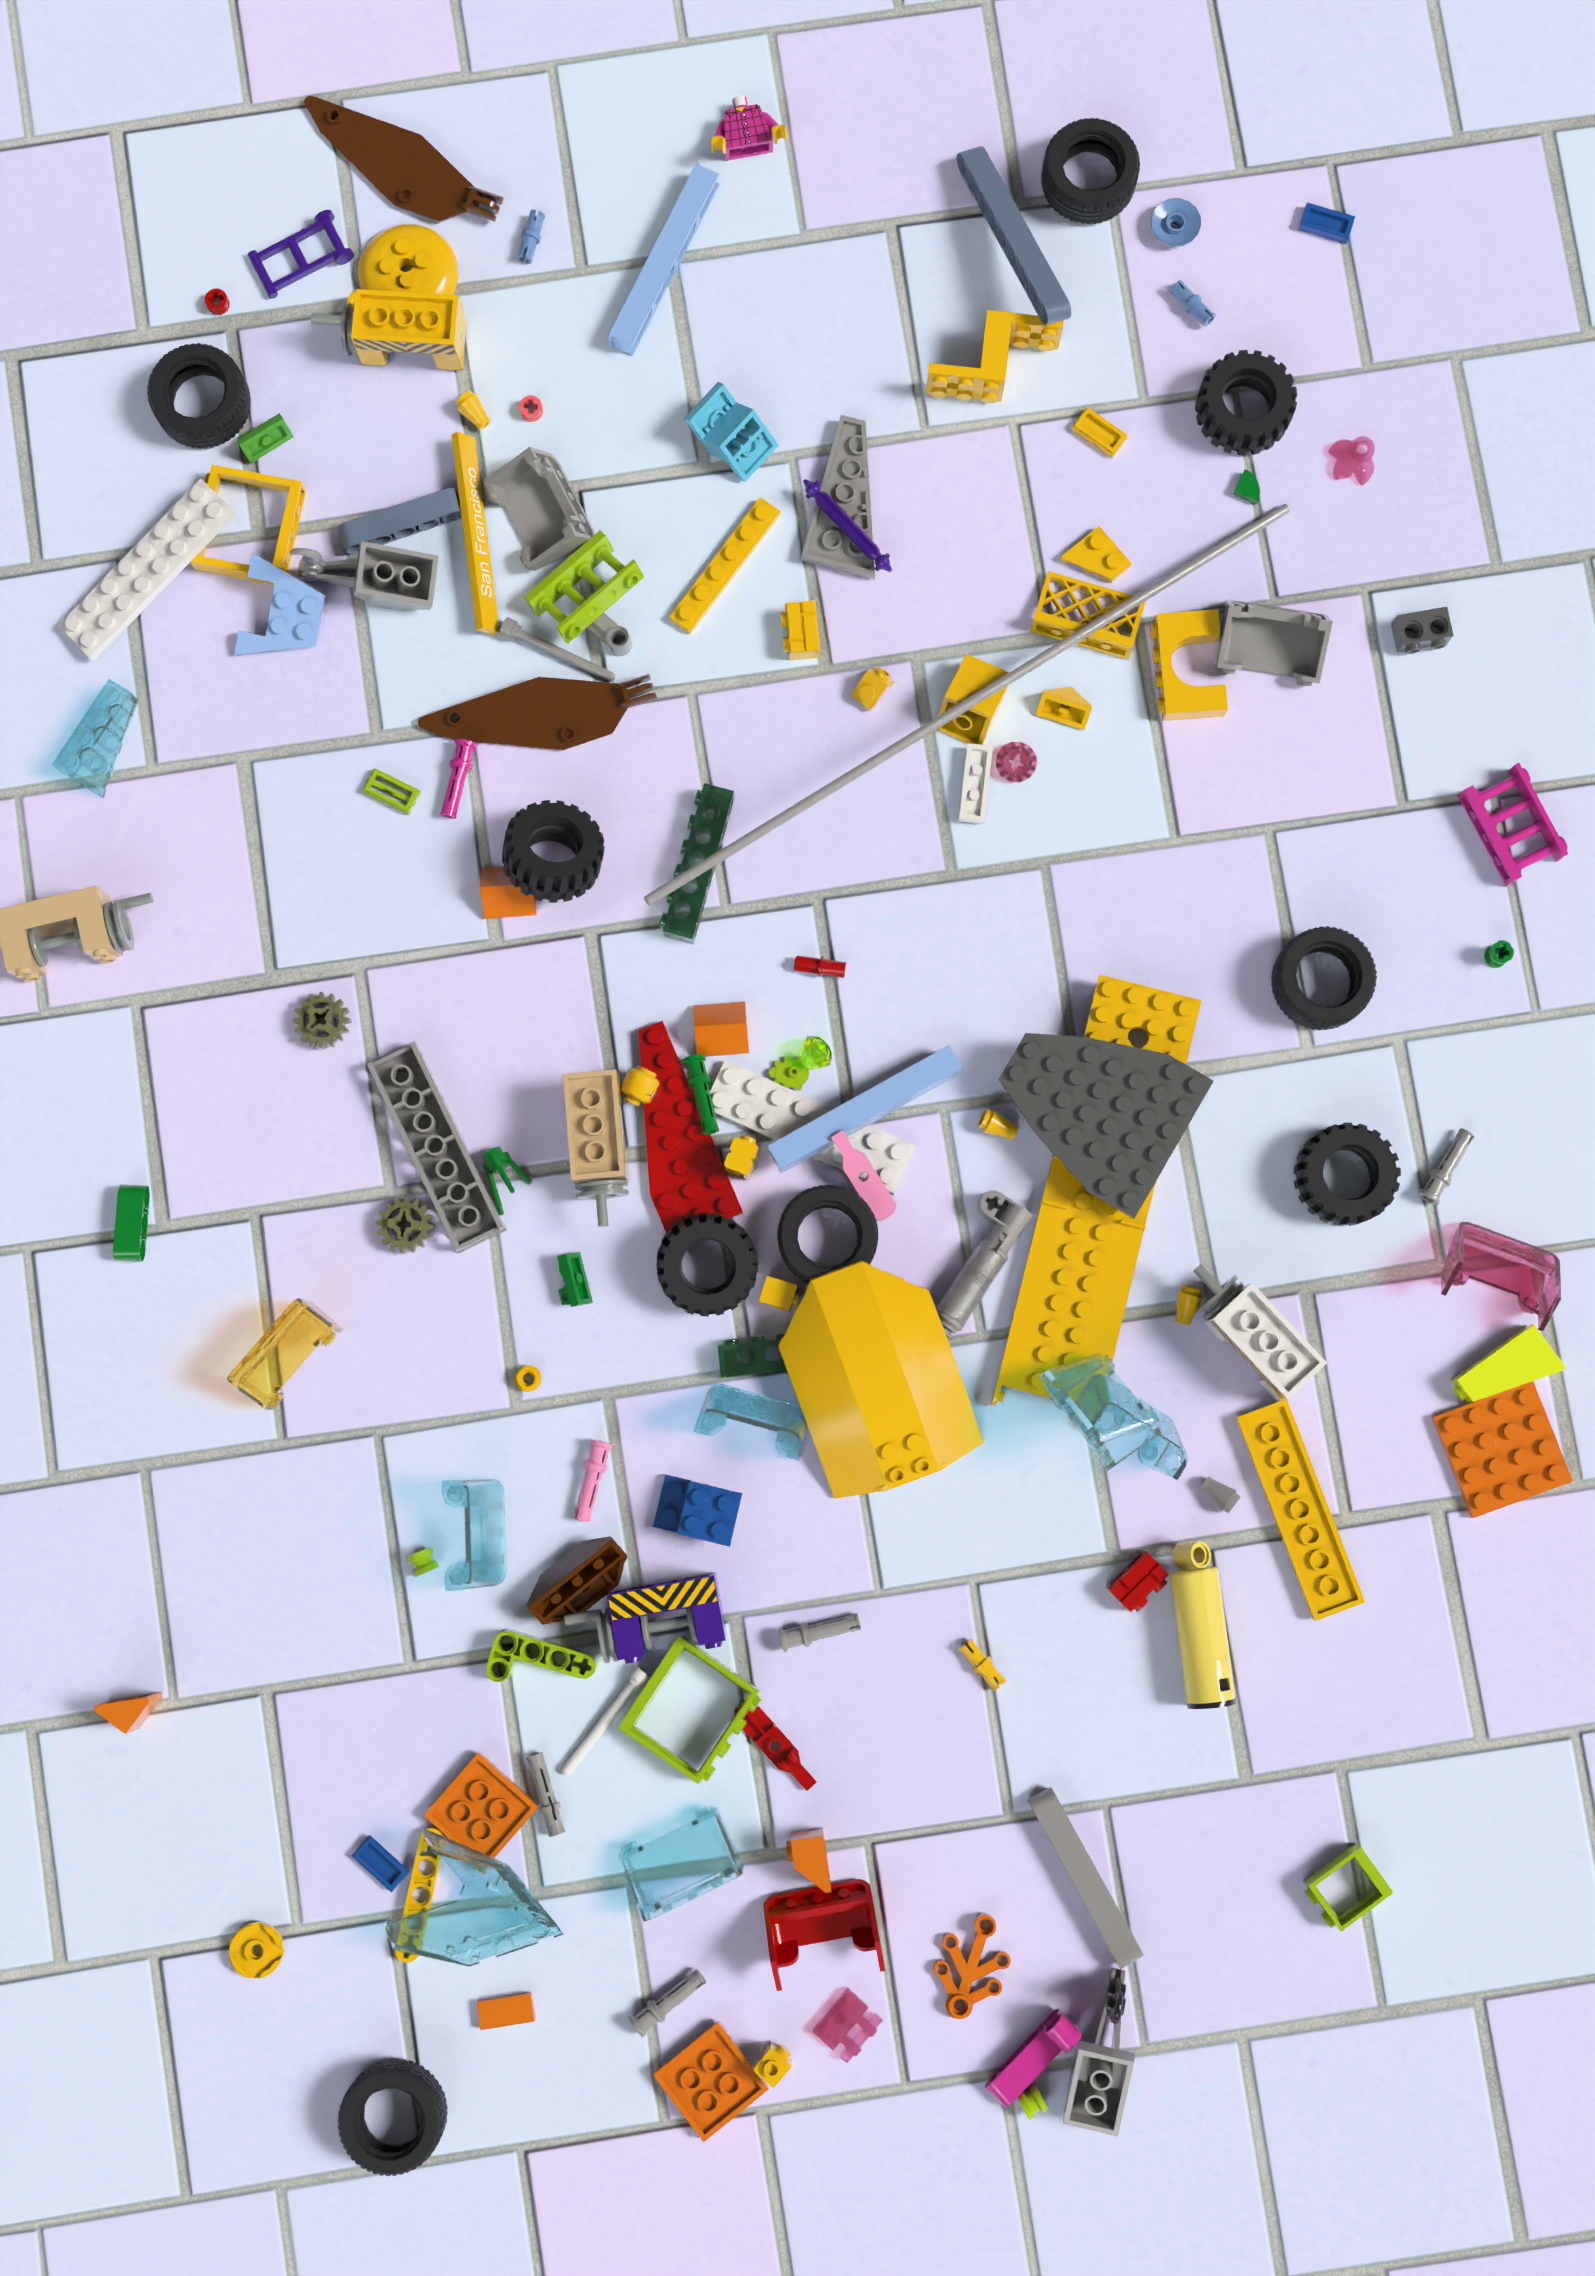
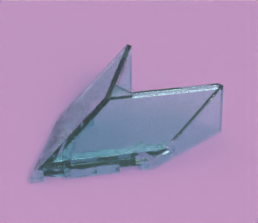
[385,1829,564,1967]

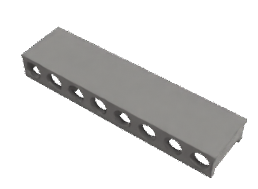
[367,1041,507,1253]

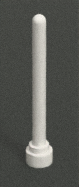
[562,1664,652,1775]

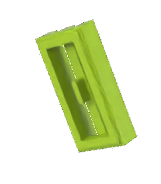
[362,768,421,815]

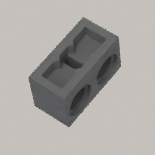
[1391,606,1454,654]

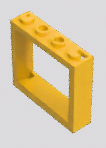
[190,465,306,585]

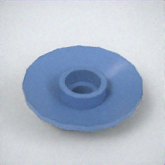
[1151,198,1201,247]

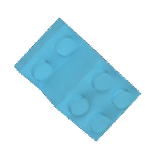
[684,382,779,482]

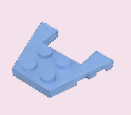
[235,553,325,655]

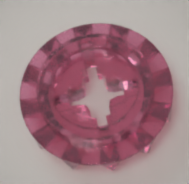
[996,742,1037,783]

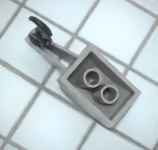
[1063,1967,1134,2137]

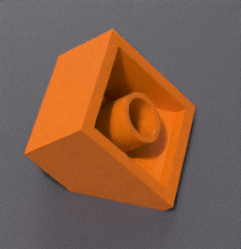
[786,1828,831,1893]

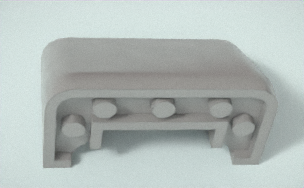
[483,447,595,571]
[1216,600,1333,686]

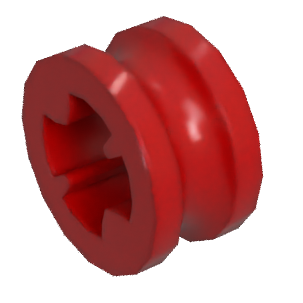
[205,288,230,315]

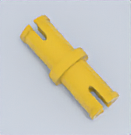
[958,1638,1007,1691]

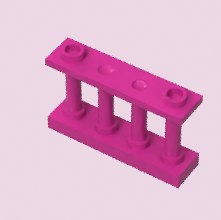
[1458,763,1568,887]

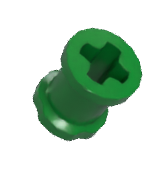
[1484,940,1514,968]

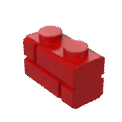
[1106,1550,1169,1612]

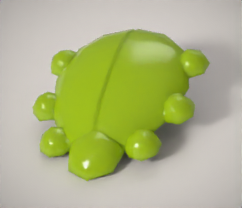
[768,1056,809,1091]

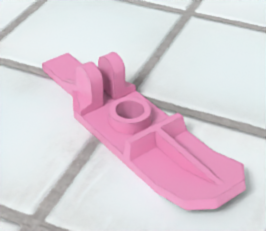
[831,1130,897,1220]

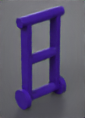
[247,210,354,299]

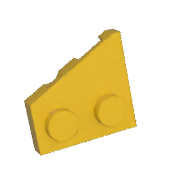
[1061,526,1132,583]

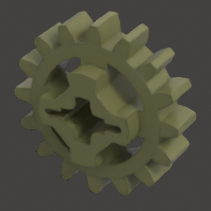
[293,992,352,1050]
[376,1196,435,1254]

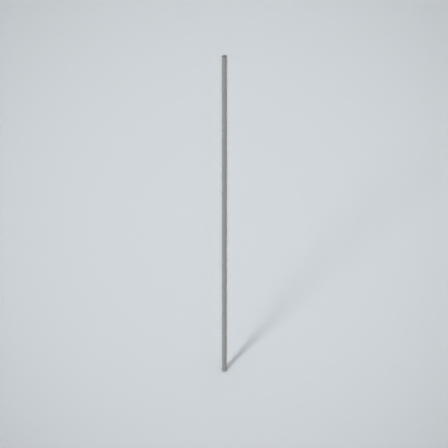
[644,504,1290,906]

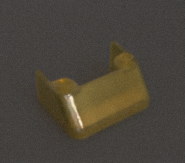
[227,1298,343,1410]

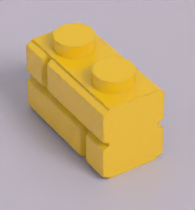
[780,600,820,660]
[724,1135,760,1180]

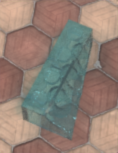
[52,679,138,799]

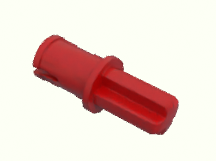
[794,956,846,978]

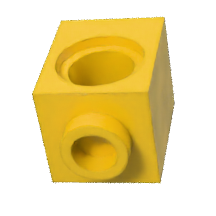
[759,1276,801,1312]

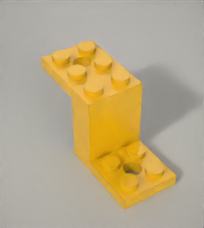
[926,310,1064,403]

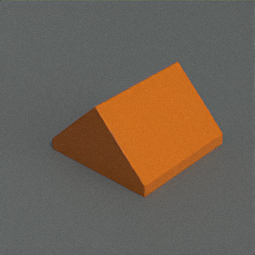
[480,866,537,919]
[693,1001,749,1057]
[94,1692,163,1734]

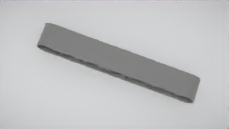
[1028,1787,1144,1969]

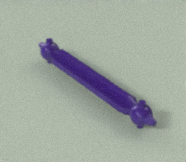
[803,479,892,572]

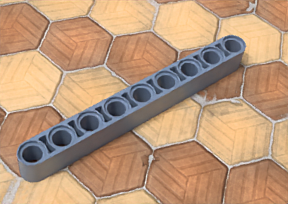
[957,146,1071,326]

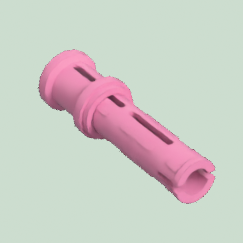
[573,1439,613,1522]

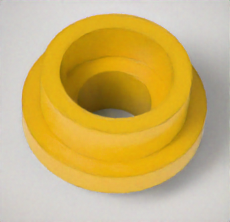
[515,1365,542,1392]

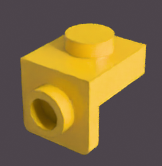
[850,667,894,710]
[754,2041,792,2088]

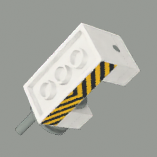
[1193,1264,1327,1401]

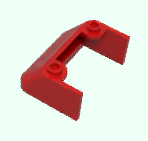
[763,1879,886,1991]

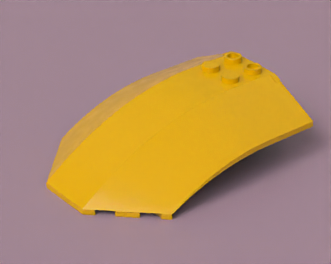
[778,1260,984,1499]

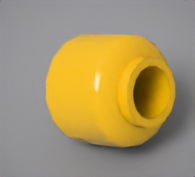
[620,1065,659,1106]

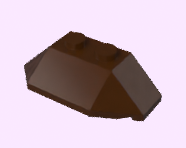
[526,1536,627,1625]

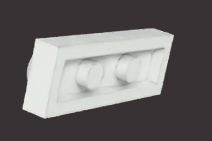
[959,743,993,824]

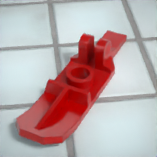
[734,1701,817,1791]

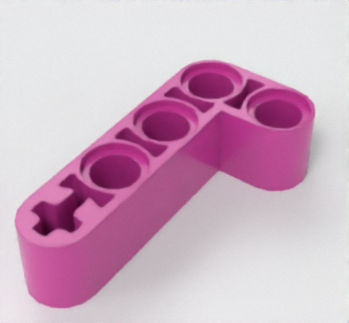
[985,2008,1082,2108]

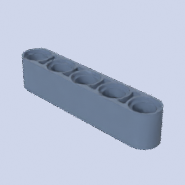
[338,488,462,554]

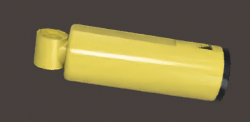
[1170,1541,1236,1709]

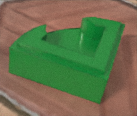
[1233,469,1260,504]

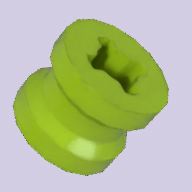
[406,1547,439,1577]
[1017,2084,1049,2121]

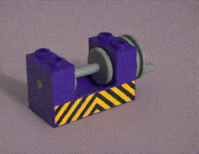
[564,1573,727,1664]

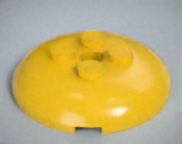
[358,224,459,295]

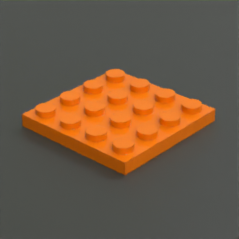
[1431,1381,1573,1518]

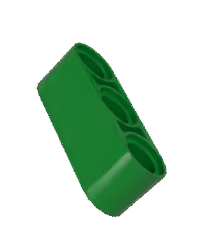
[113,1184,150,1262]

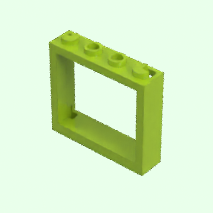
[618,1636,762,1784]

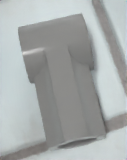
[587,613,632,656]

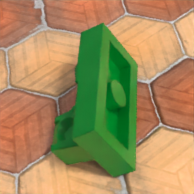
[557,1252,593,1307]

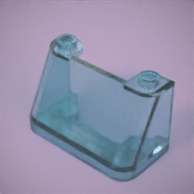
[1039,1353,1161,1471]
[694,1384,808,1461]
[442,1478,507,1591]
[618,1805,744,1922]

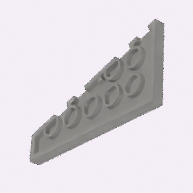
[801,415,875,579]

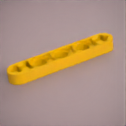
[395,1826,446,1963]

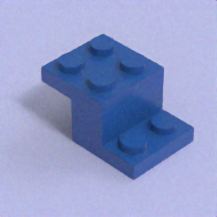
[653,1474,743,1547]

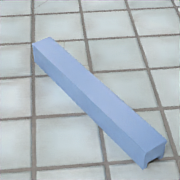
[608,162,719,356]
[767,1045,962,1174]

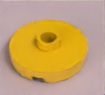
[229,1921,285,1979]

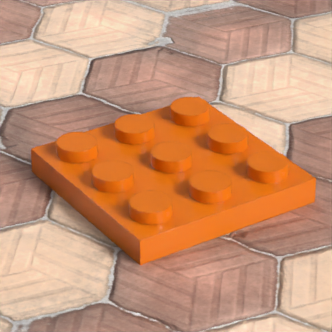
[424,1751,539,1870]
[653,2020,769,2142]

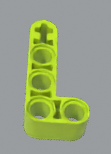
[486,1629,598,1682]

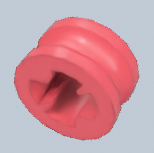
[519,395,543,422]

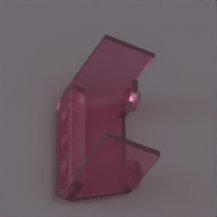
[1441,1222,1561,1332]

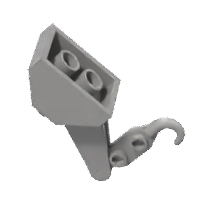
[290,541,439,610]

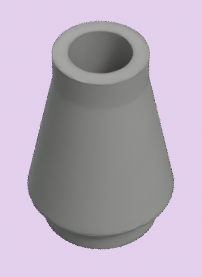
[1199,1476,1241,1514]

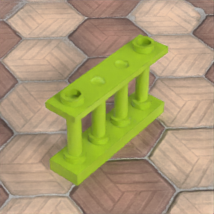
[524,530,644,644]

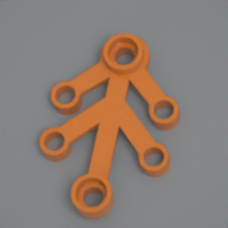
[933,1913,1011,2019]

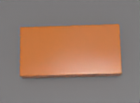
[477,1992,536,2030]

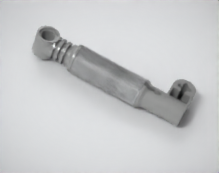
[936,1190,1032,1342]

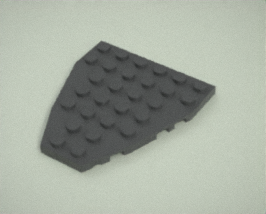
[998,1033,1214,1219]

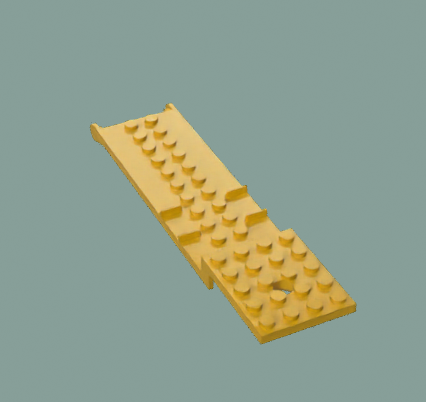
[991,974,1202,1432]

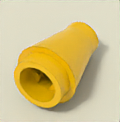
[455,390,491,430]
[978,1108,1019,1140]
[1175,1285,1203,1325]

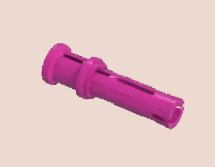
[440,738,478,819]

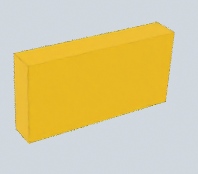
[1071,407,1128,458]

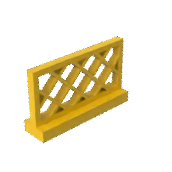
[1030,571,1146,660]

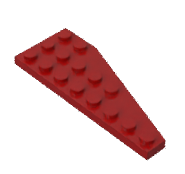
[638,1021,743,1234]

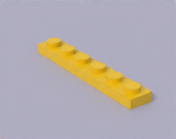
[669,497,781,634]

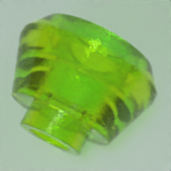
[798,1036,832,1070]

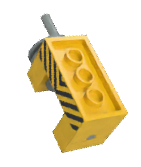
[311,289,467,370]

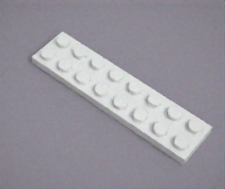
[58,478,237,661]
[710,1060,916,1194]

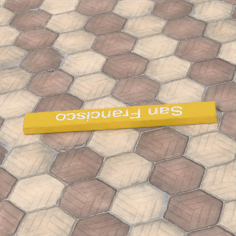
[451,432,500,635]

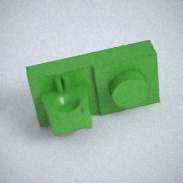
[237,413,294,463]

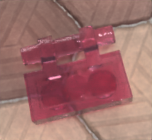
[812,1987,883,2063]

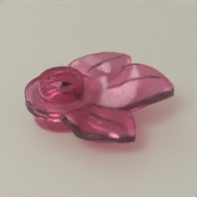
[1328,436,1375,486]

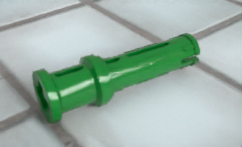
[683,1054,719,1135]

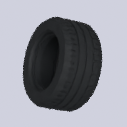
[1041,118,1140,224]
[147,343,251,449]
[1271,926,1377,1030]
[777,1185,878,1283]
[337,2059,448,2176]

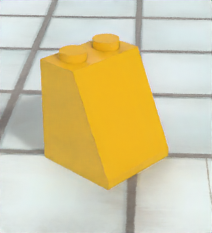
[937,654,1009,745]

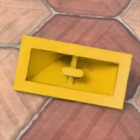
[1035,687,1092,730]

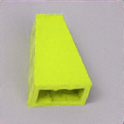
[1451,1324,1566,1402]

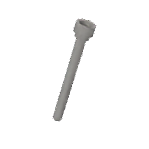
[499,617,615,682]

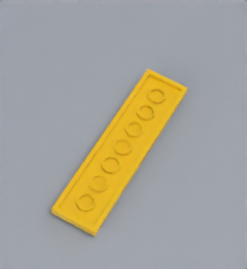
[1235,1400,1365,1621]

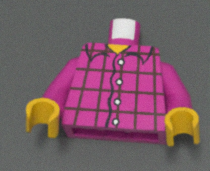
[710,95,788,161]

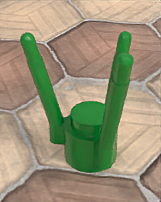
[482,1146,532,1215]

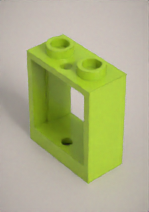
[1303,1843,1394,1932]

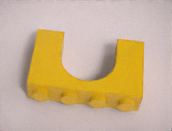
[1150,609,1228,721]

